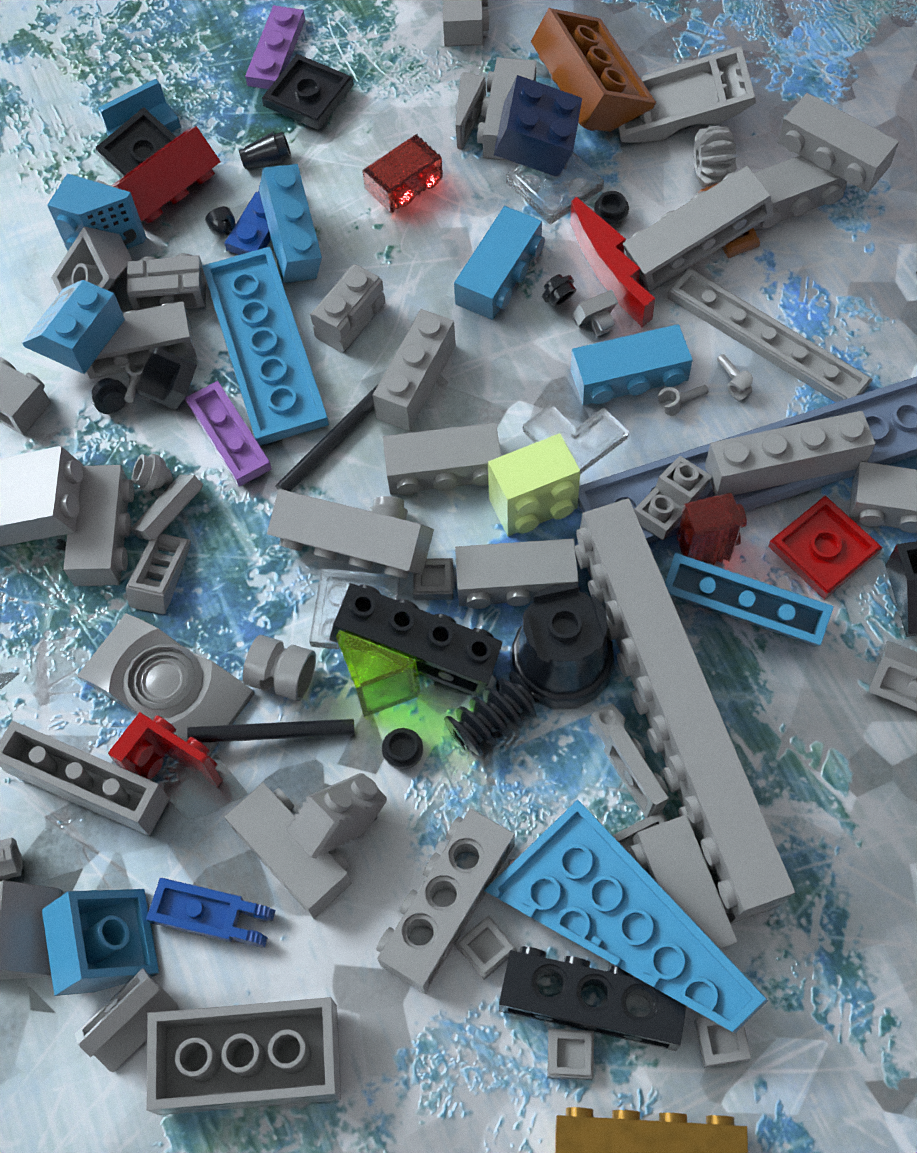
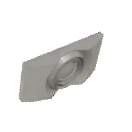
[618,46,756,143]
[77,613,254,756]

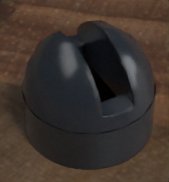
[205,206,236,237]

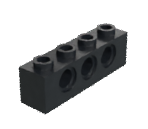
[499,946,687,1051]

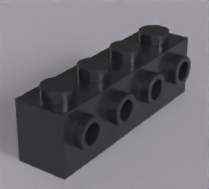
[329,583,503,698]

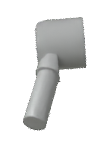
[717,354,753,401]
[124,362,145,403]
[658,385,709,416]

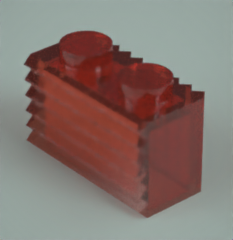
[362,134,443,213]
[677,492,747,565]

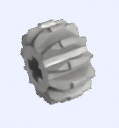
[693,125,737,187]

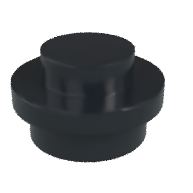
[594,191,629,225]
[542,274,576,307]
[92,378,127,414]
[382,728,423,769]

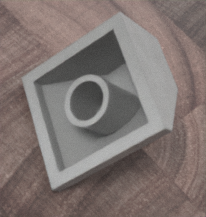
[51,227,132,293]

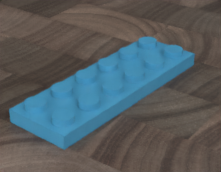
[202,247,329,446]

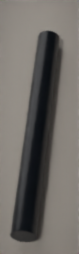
[275,385,378,492]
[187,719,354,743]

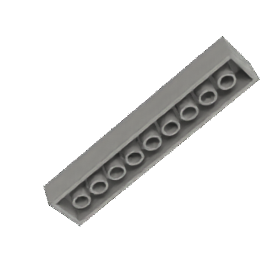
[574,498,795,924]

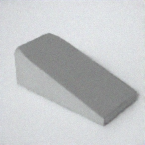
[455,72,486,150]

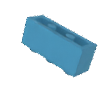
[259,164,322,283]
[454,205,545,320]
[570,324,693,405]

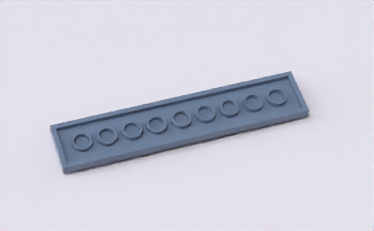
[578,376,917,544]

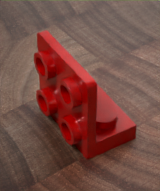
[108,712,222,787]

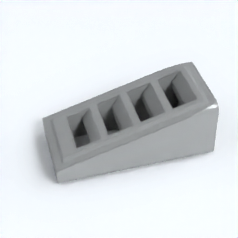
[126,533,191,615]

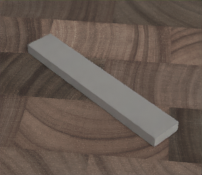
[667,267,873,402]

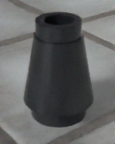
[239,131,292,169]

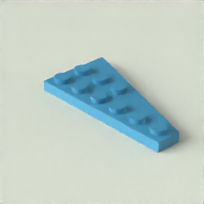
[484,799,769,1033]

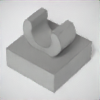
[573,290,618,337]

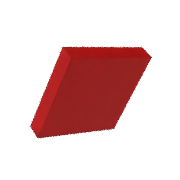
[768,495,883,600]

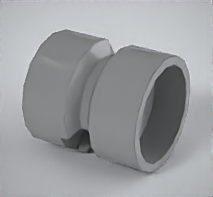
[243,635,316,701]

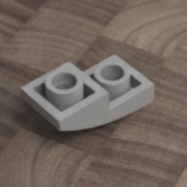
[634,456,712,540]

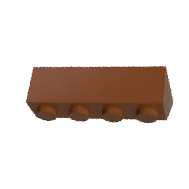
[531,8,656,132]

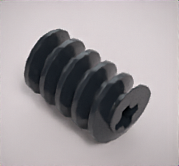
[444,671,537,757]

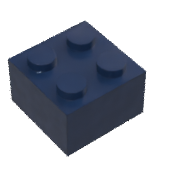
[494,75,582,177]

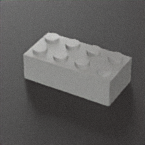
[146,997,341,1115]

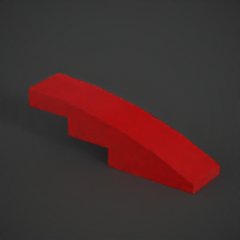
[570,197,655,327]

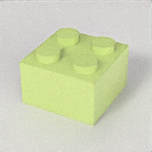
[488,433,580,536]

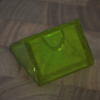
[336,630,421,717]

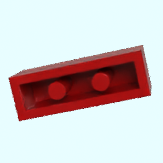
[111,126,221,224]

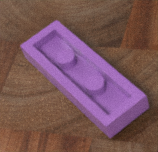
[245,5,305,89]
[185,381,272,487]

